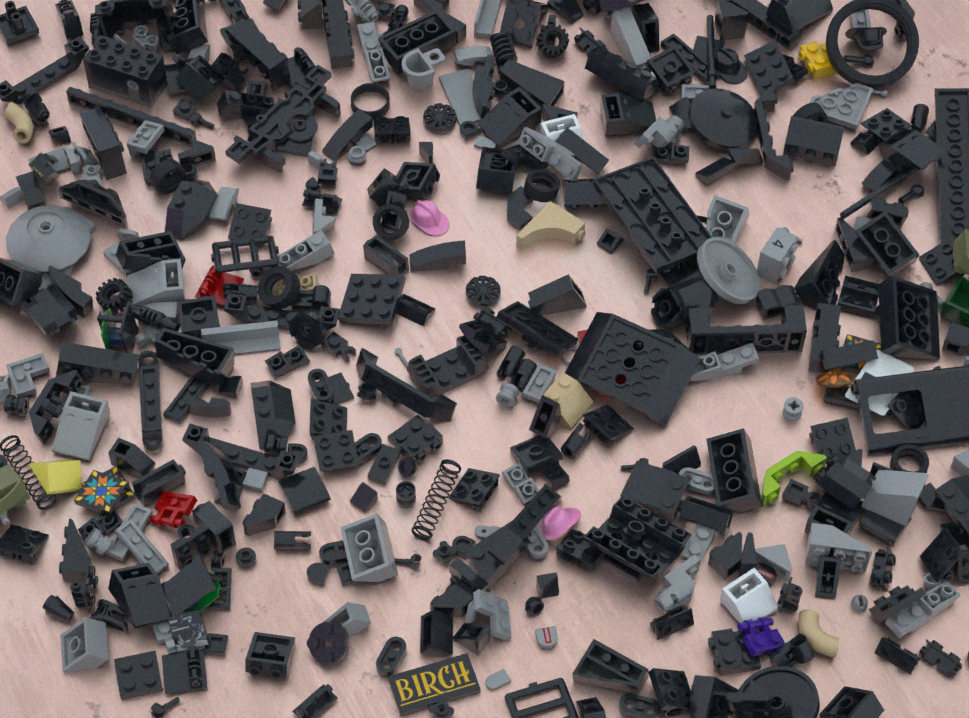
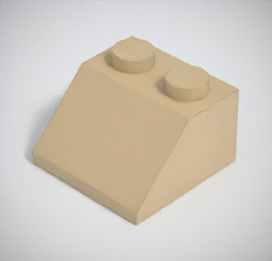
[540,372,594,430]

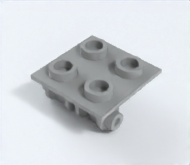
[345,0,379,23]

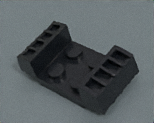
[407,335,489,397]

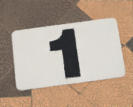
[845,350,914,416]

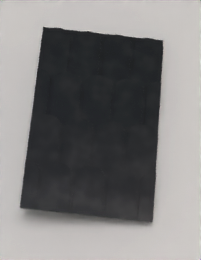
[593,157,712,274]

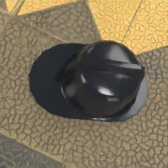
[845,27,887,50]
[715,48,748,84]

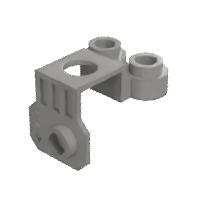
[113,25,160,51]

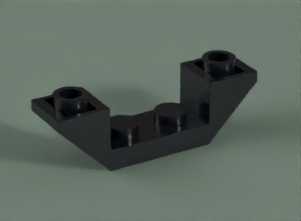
[29,370,84,445]

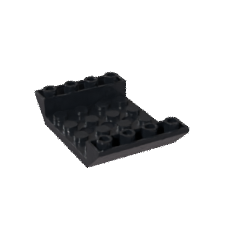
[565,312,700,427]

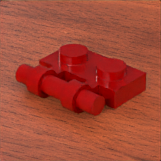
[150,492,198,528]

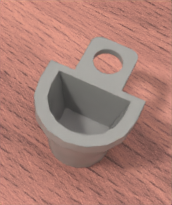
[401,48,445,90]

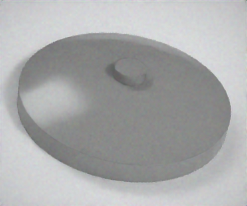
[697,237,760,304]

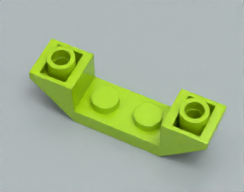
[761,451,827,506]

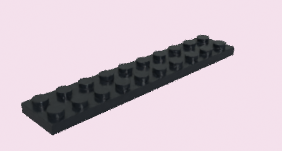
[934,88,969,244]

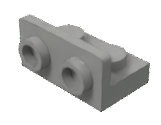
[127,120,165,157]

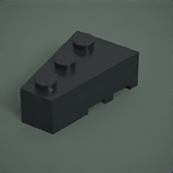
[572,639,649,694]

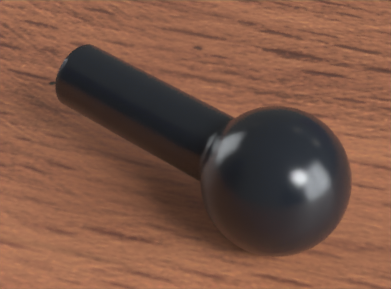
[843,54,874,68]
[898,184,925,204]

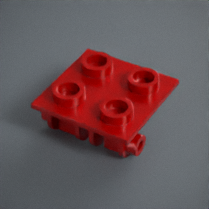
[195,265,244,306]

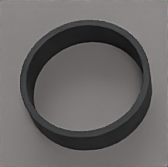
[351,83,390,119]

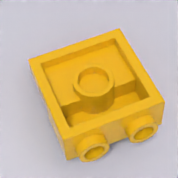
[798,41,836,79]

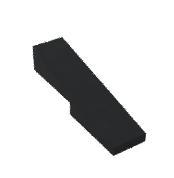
[414,0,466,44]

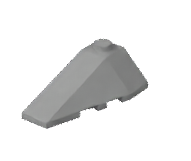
[706,195,749,245]

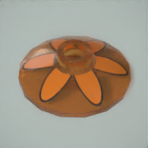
[815,368,854,388]

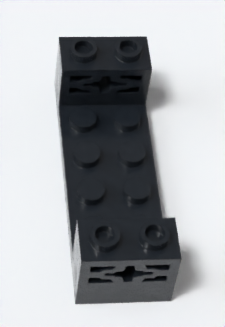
[686,305,807,355]

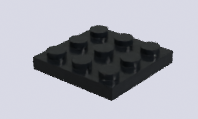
[338,274,406,325]

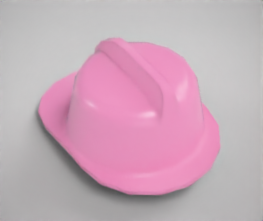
[410,200,450,236]
[540,506,581,541]

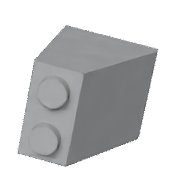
[861,470,929,526]

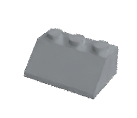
[340,513,398,582]

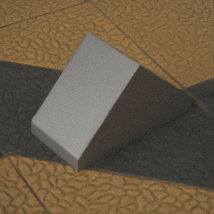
[755,544,792,581]

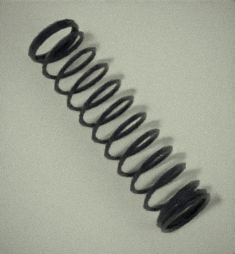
[0,435,58,510]
[411,459,461,541]

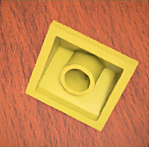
[29,460,82,495]

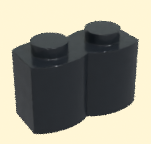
[756,285,800,319]

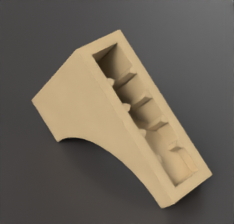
[516,201,586,250]

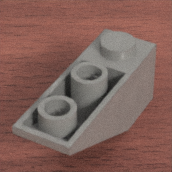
[278,230,334,271]

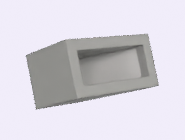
[324,602,371,642]

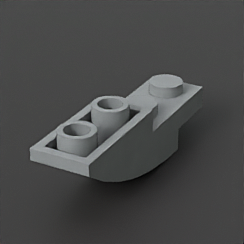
[357,22,390,83]
[518,127,583,181]
[690,343,760,381]
[885,580,960,638]

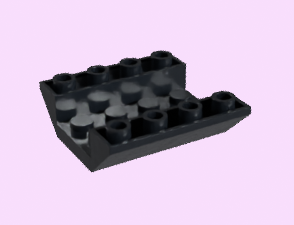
[583,495,692,583]

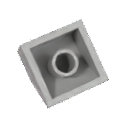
[60,617,109,673]

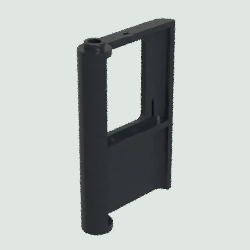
[851,365,969,456]

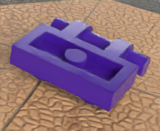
[737,617,785,657]

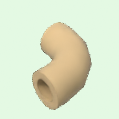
[3,101,34,143]
[798,609,839,658]

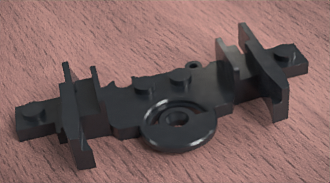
[225,65,341,173]

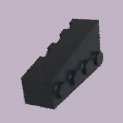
[167,0,208,55]
[322,0,355,69]
[227,18,291,92]
[80,107,127,180]
[155,328,234,390]
[56,342,139,384]

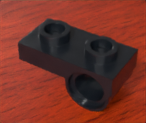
[292,285,331,311]
[769,633,814,667]

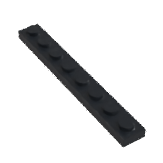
[66,87,197,147]

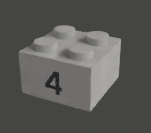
[757,227,798,284]

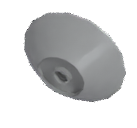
[6,205,91,273]

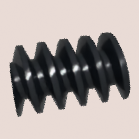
[490,33,518,69]

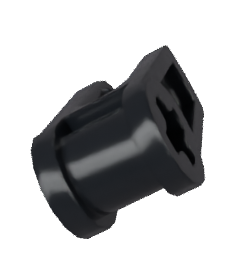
[90,599,130,633]

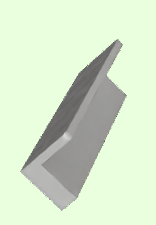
[474,0,502,39]
[201,321,281,355]

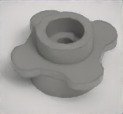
[82,164,102,179]

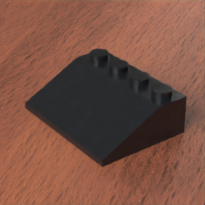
[878,276,940,360]

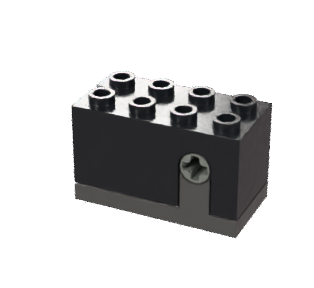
[83,35,168,108]

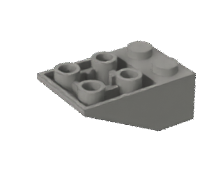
[126,259,185,308]
[52,392,110,461]
[805,523,872,572]

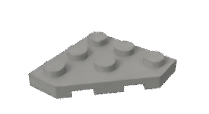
[810,83,873,130]

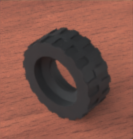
[257,266,301,309]

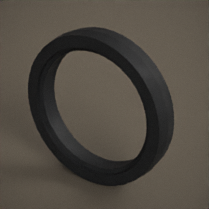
[826,0,919,88]

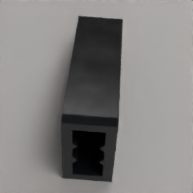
[498,59,565,110]

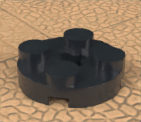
[289,311,326,349]
[307,622,349,664]

